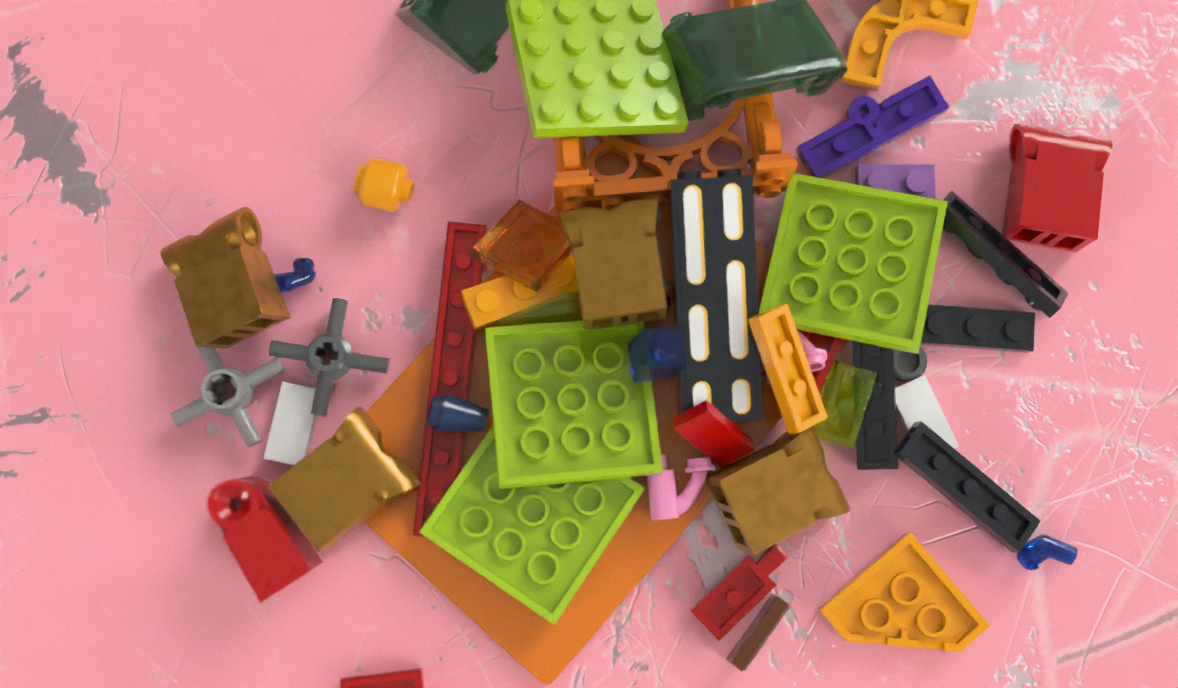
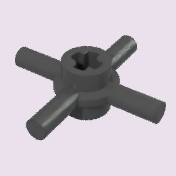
[269,298,390,417]

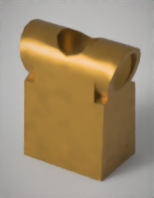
[557,197,667,331]
[160,207,291,349]
[267,406,423,551]
[706,426,851,555]

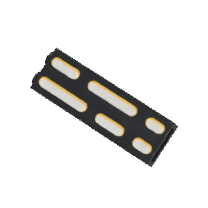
[667,169,763,422]

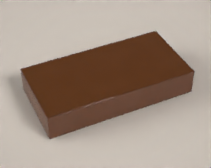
[726,594,790,672]

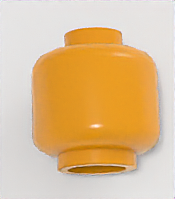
[354,157,415,213]

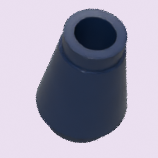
[427,393,488,432]

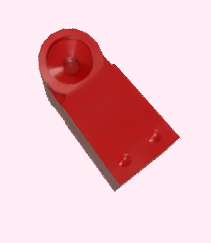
[1002,123,1113,253]
[207,476,323,603]

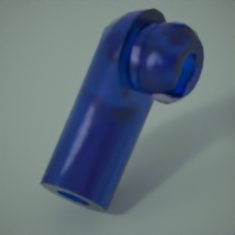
[274,258,317,293]
[1017,534,1078,571]

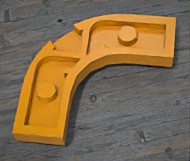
[840,0,978,91]

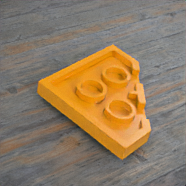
[818,532,990,652]

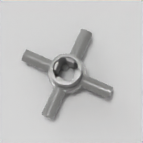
[171,347,285,448]

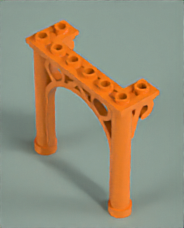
[553,0,797,211]

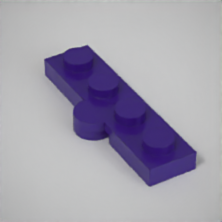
[796,75,950,178]

